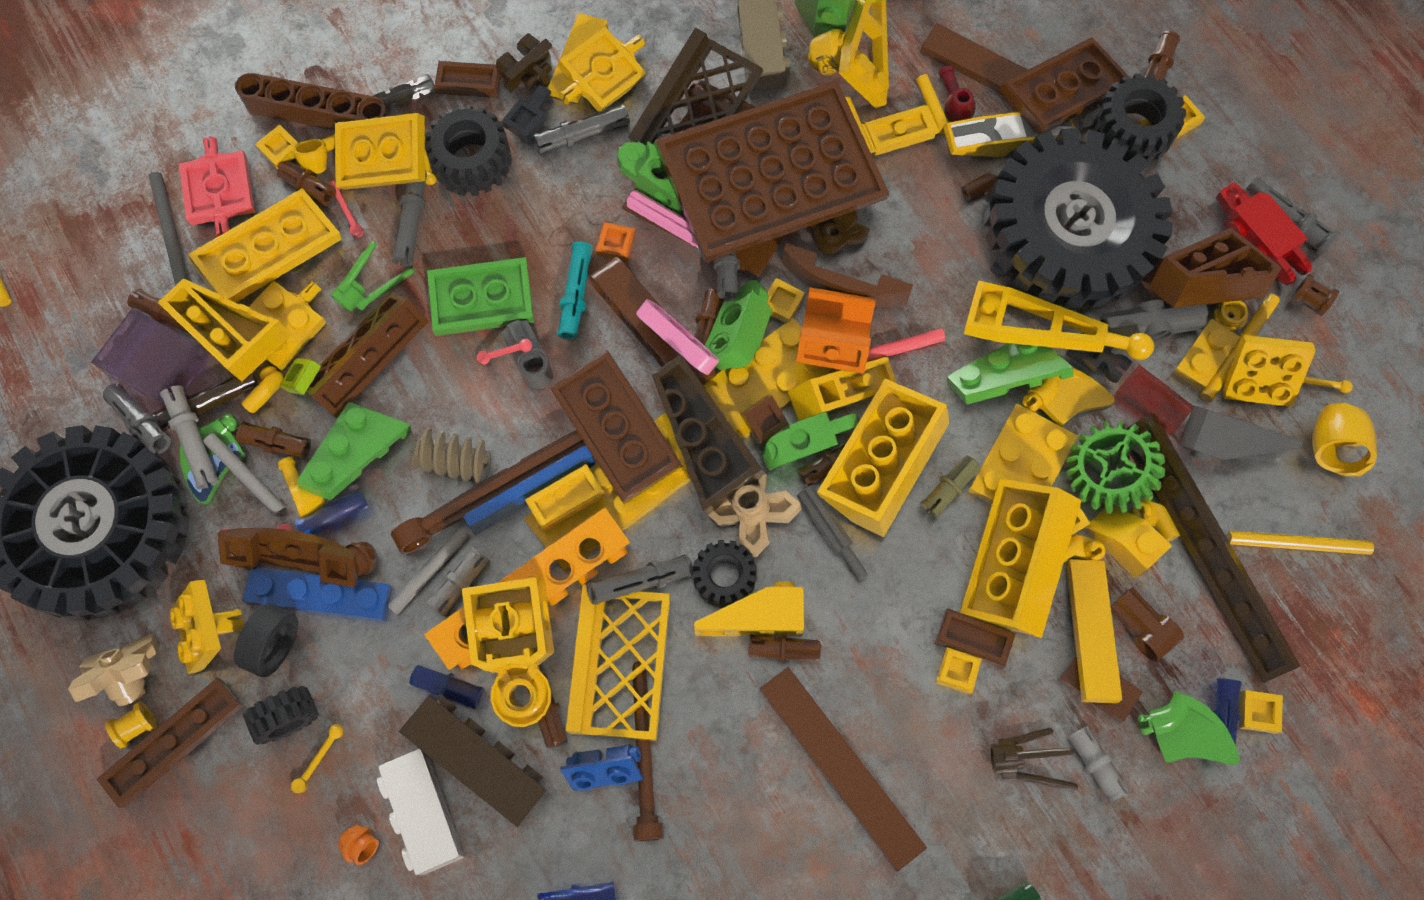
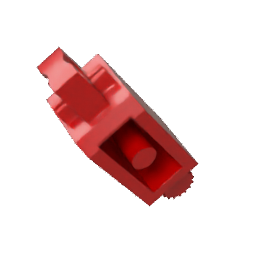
[1216,182,1313,286]

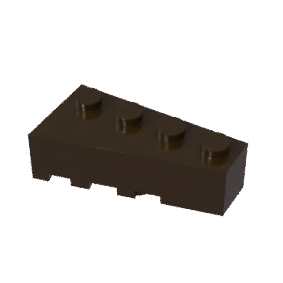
[652,354,766,514]

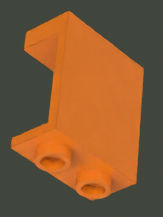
[796,287,876,374]

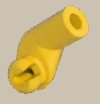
[241,366,283,414]
[1132,500,1180,542]

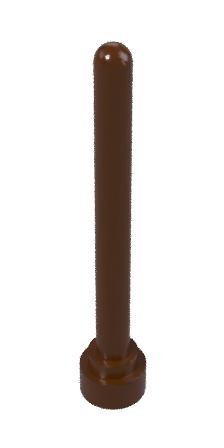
[632,661,664,842]

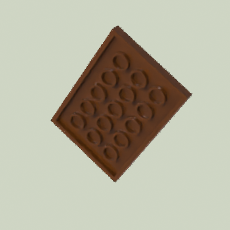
[655,81,890,263]

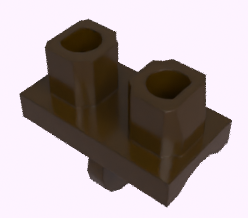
[496,33,552,93]

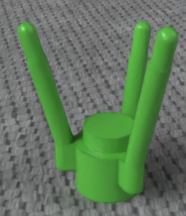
[330,241,414,313]

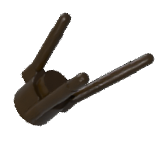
[990,728,1078,790]

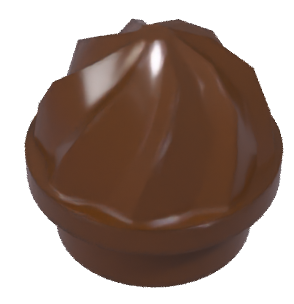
[346,542,378,577]

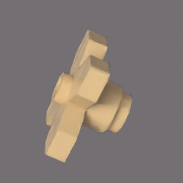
[706,474,802,557]
[68,633,160,706]

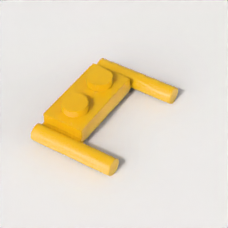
[845,74,948,156]

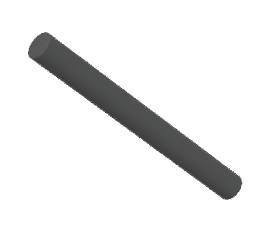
[148,172,188,286]

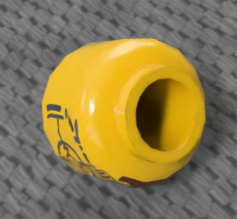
[808,29,846,76]

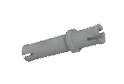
[160,385,220,489]

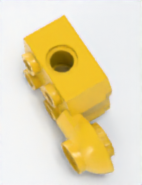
[462,577,554,727]

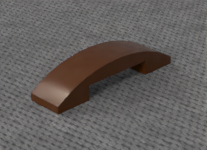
[782,243,913,308]
[217,528,357,588]

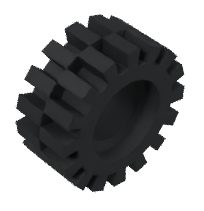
[693,540,757,608]
[243,686,319,745]

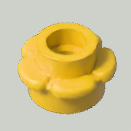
[1214,300,1248,331]

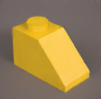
[1084,506,1172,579]

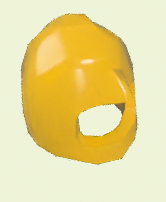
[1312,403,1377,477]

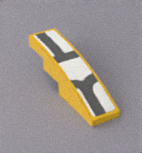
[943,112,1075,157]

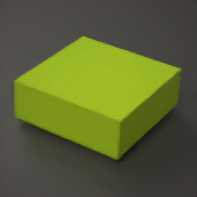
[280,358,321,395]

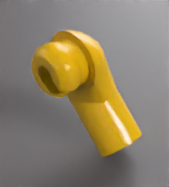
[1064,535,1106,562]

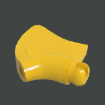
[1022,368,1115,427]

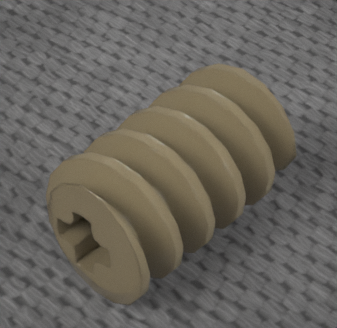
[412,427,491,484]

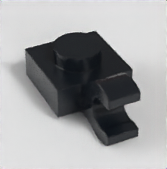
[501,85,554,143]

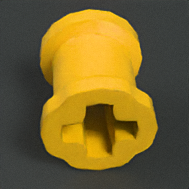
[105,701,158,749]

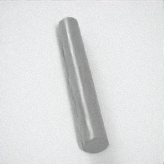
[203,433,286,516]
[387,527,470,615]

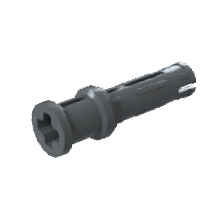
[1245,177,1341,257]

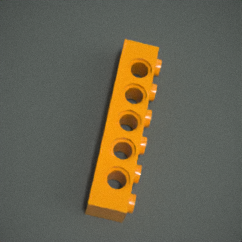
[424,507,630,670]

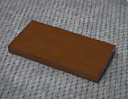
[999,37,1128,135]
[550,350,683,504]

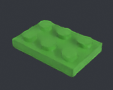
[427,257,535,336]

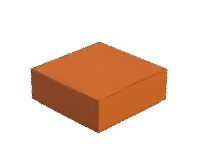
[596,222,636,262]

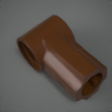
[1110,587,1184,662]

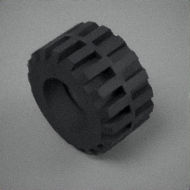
[1094,73,1186,163]
[425,105,512,196]

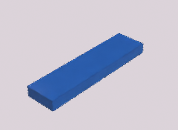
[464,446,595,536]

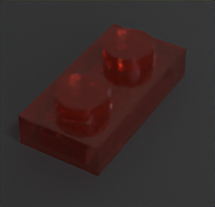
[1116,364,1193,436]

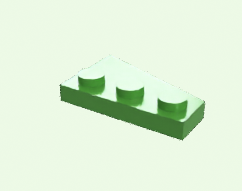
[947,343,1073,404]
[297,402,412,500]

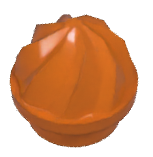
[338,825,379,865]

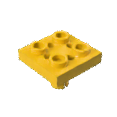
[1222,335,1316,407]
[170,580,244,674]

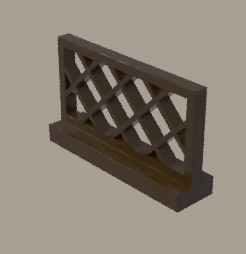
[628,27,763,146]

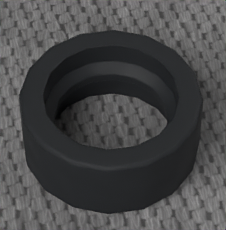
[234,604,298,678]

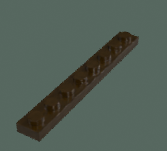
[1125,414,1301,683]

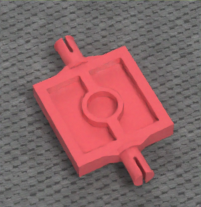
[179,136,255,237]

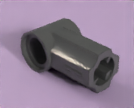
[501,320,553,390]

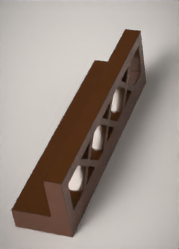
[305,292,429,418]

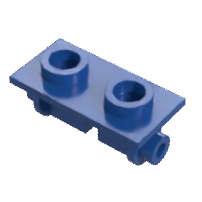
[560,744,643,791]

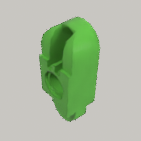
[617,141,685,216]
[705,280,773,370]
[761,412,859,471]

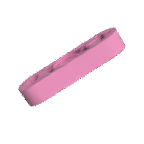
[636,299,719,375]

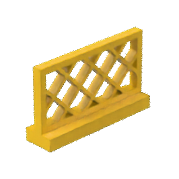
[566,585,671,741]

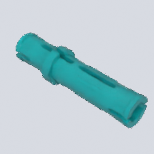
[557,241,593,340]

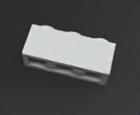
[377,749,466,875]

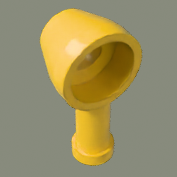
[293,134,335,174]
[277,457,326,519]

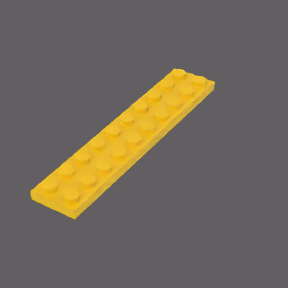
[523,318,835,575]

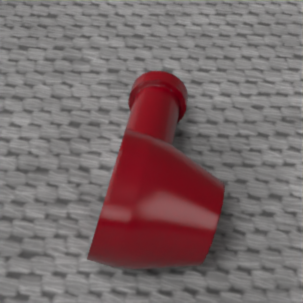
[938,66,976,122]

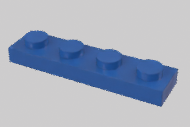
[242,568,392,622]

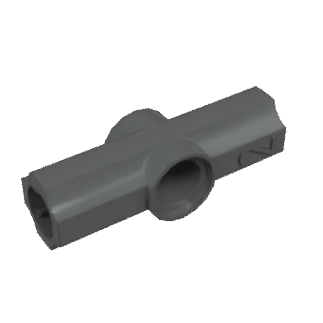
[1099,300,1208,342]

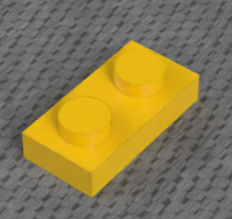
[1173,318,1240,392]

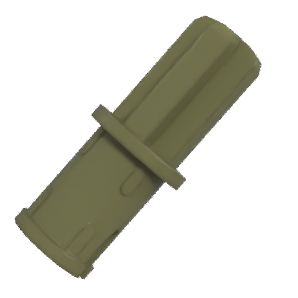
[920,455,981,518]

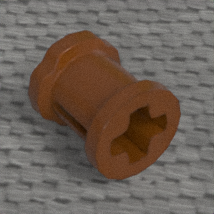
[1291,273,1340,316]

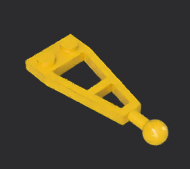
[839,0,889,109]
[964,280,1154,360]

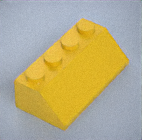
[817,379,949,537]
[960,479,1082,638]

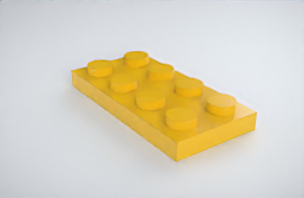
[188,188,342,303]

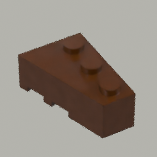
[1149,228,1282,308]

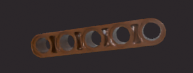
[235,73,390,130]
[589,257,716,385]

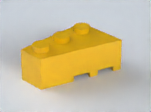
[158,278,292,382]

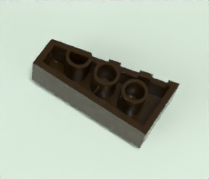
[399,694,546,827]

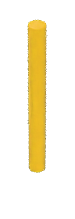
[1200,294,1280,402]
[1227,531,1374,555]

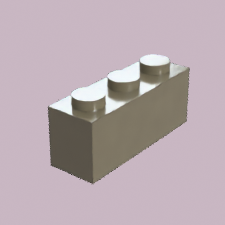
[737,0,790,91]

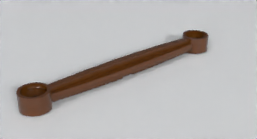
[390,430,586,554]

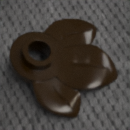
[809,210,870,254]

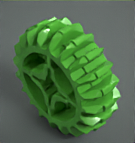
[1066,420,1165,514]

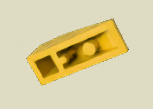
[788,357,897,421]
[694,581,804,636]

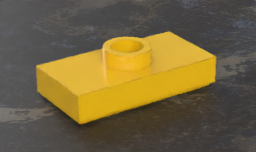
[525,464,605,532]

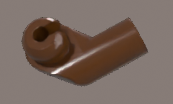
[961,173,998,201]

